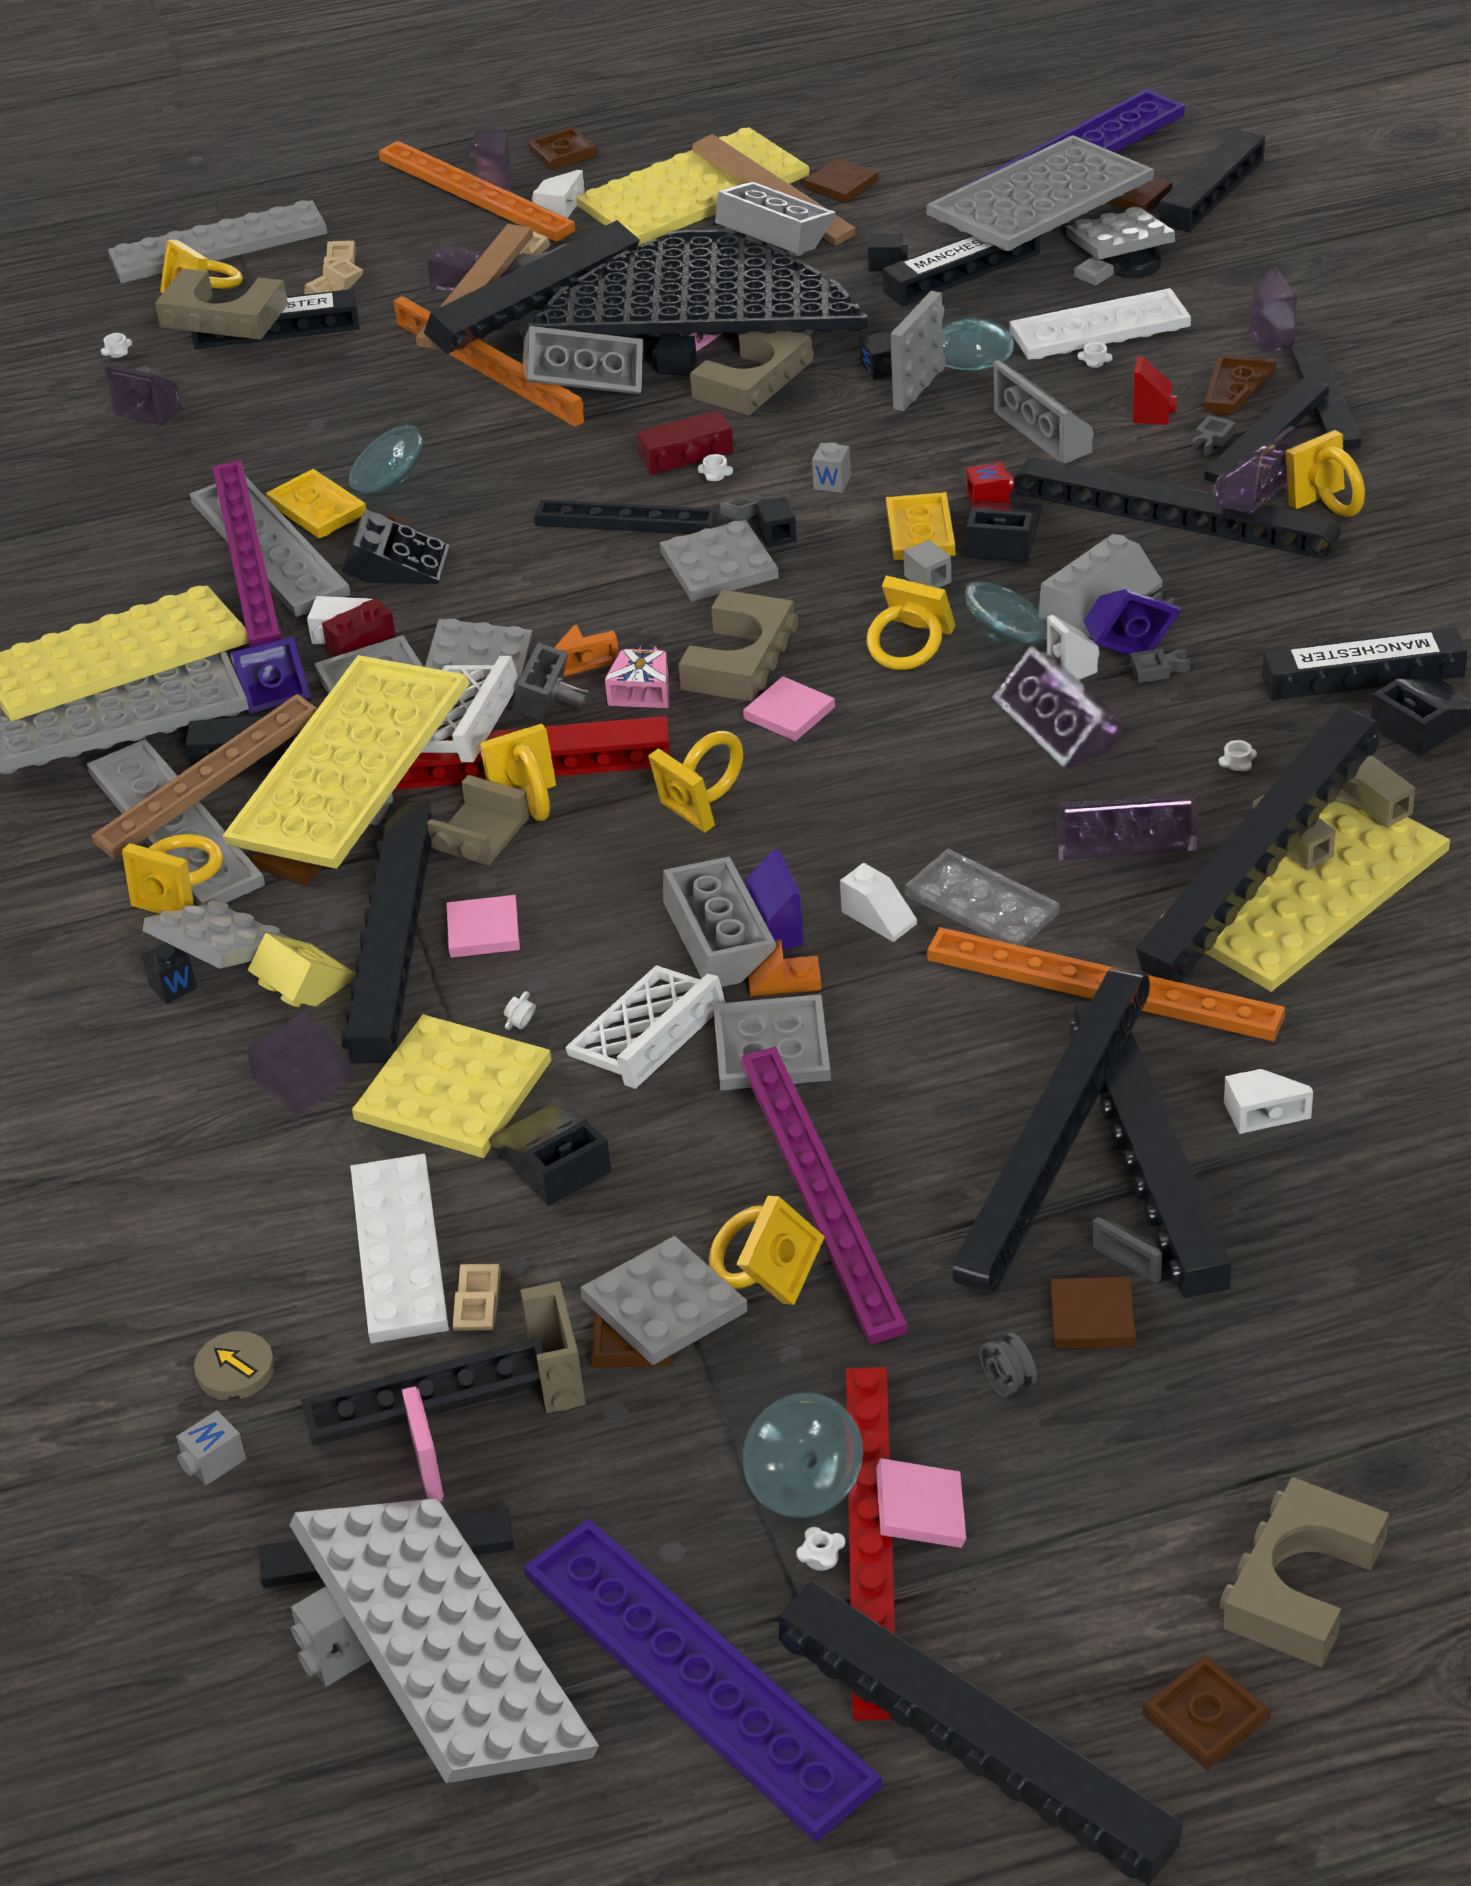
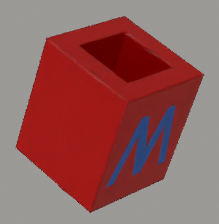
[966,462,1014,507]

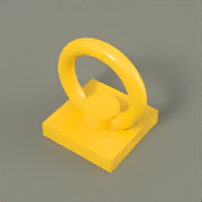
[160,240,243,293]
[1286,430,1365,518]
[867,575,956,670]
[479,724,556,821]
[649,731,743,833]
[122,834,223,914]
[709,1196,825,1305]

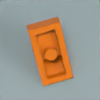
[555,625,619,676]
[748,939,821,997]

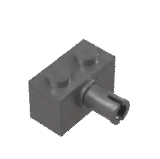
[511,642,588,722]

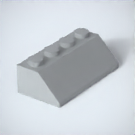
[715,181,835,256]
[523,326,643,394]
[993,360,1094,463]
[1039,534,1163,638]
[663,857,776,987]

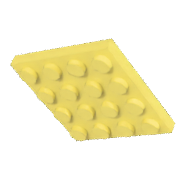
[352,1014,551,1158]

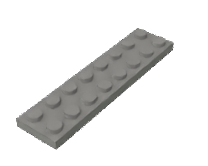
[108,200,327,283]
[190,476,351,617]
[87,739,265,906]

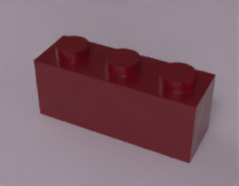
[637,410,734,474]

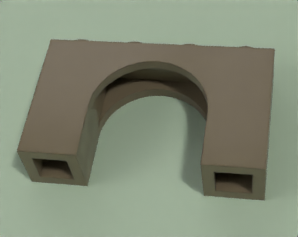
[155,268,288,340]
[690,330,814,416]
[678,590,798,702]
[1252,756,1415,871]
[1219,1477,1389,1668]

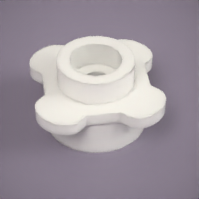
[101,333,132,358]
[1078,342,1112,368]
[698,454,733,481]
[1219,740,1257,771]
[504,991,536,1030]
[797,1527,845,1571]

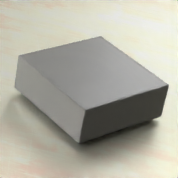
[1074,257,1114,286]

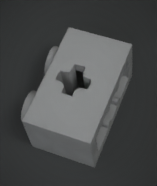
[291,1586,370,1687]

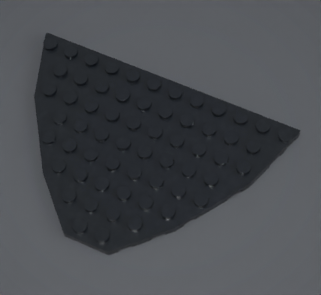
[527,229,868,337]

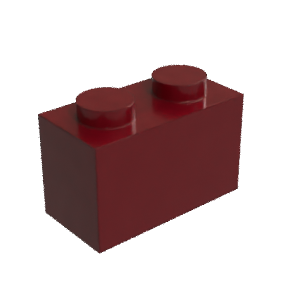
[322,598,396,658]

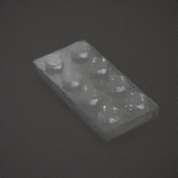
[905,849,1060,946]

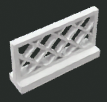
[421,656,519,762]
[565,965,725,1089]

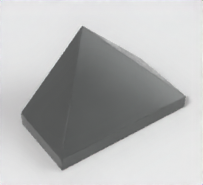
[1093,1217,1162,1284]

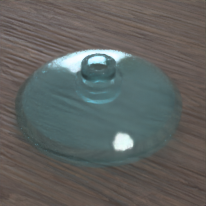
[942,316,1014,370]
[348,425,423,495]
[964,581,1047,645]
[743,1392,863,1518]

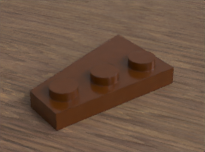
[1204,354,1277,415]

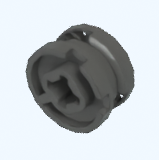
[979,1332,1037,1397]

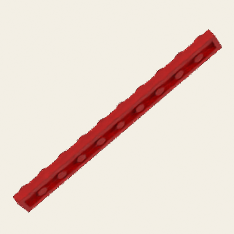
[846,1367,895,1721]

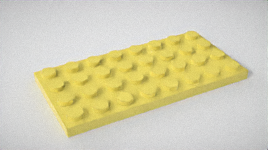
[576,127,809,246]
[0,586,249,722]
[223,655,470,869]
[1160,802,1450,992]

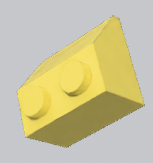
[248,933,356,1007]

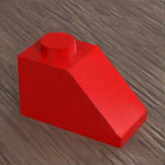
[1133,356,1177,425]

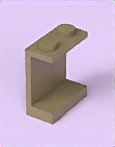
[427,775,529,866]
[520,1281,586,1414]

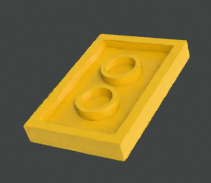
[265,469,367,539]
[886,492,956,560]

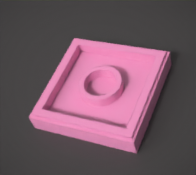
[743,676,835,741]
[447,895,520,958]
[402,1386,444,1501]
[876,1458,966,1548]

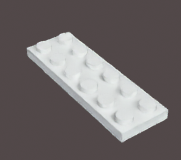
[1010,288,1191,360]
[351,1154,449,1344]

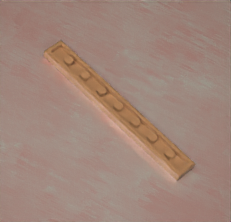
[693,134,855,246]
[416,224,533,350]
[91,694,318,860]

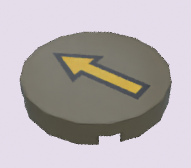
[194,1331,274,1400]

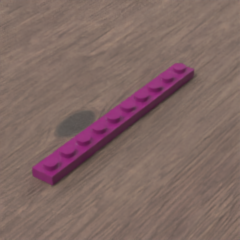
[212,460,281,648]
[741,1046,907,1345]

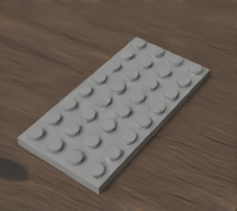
[926,135,1154,251]
[0,651,249,774]
[290,1498,599,1783]

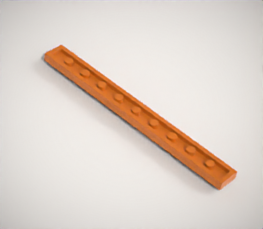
[379,141,576,242]
[393,296,584,427]
[927,927,1285,1042]

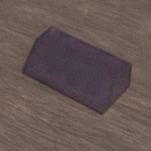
[1213,426,1295,514]
[992,645,1127,769]
[1054,793,1199,860]

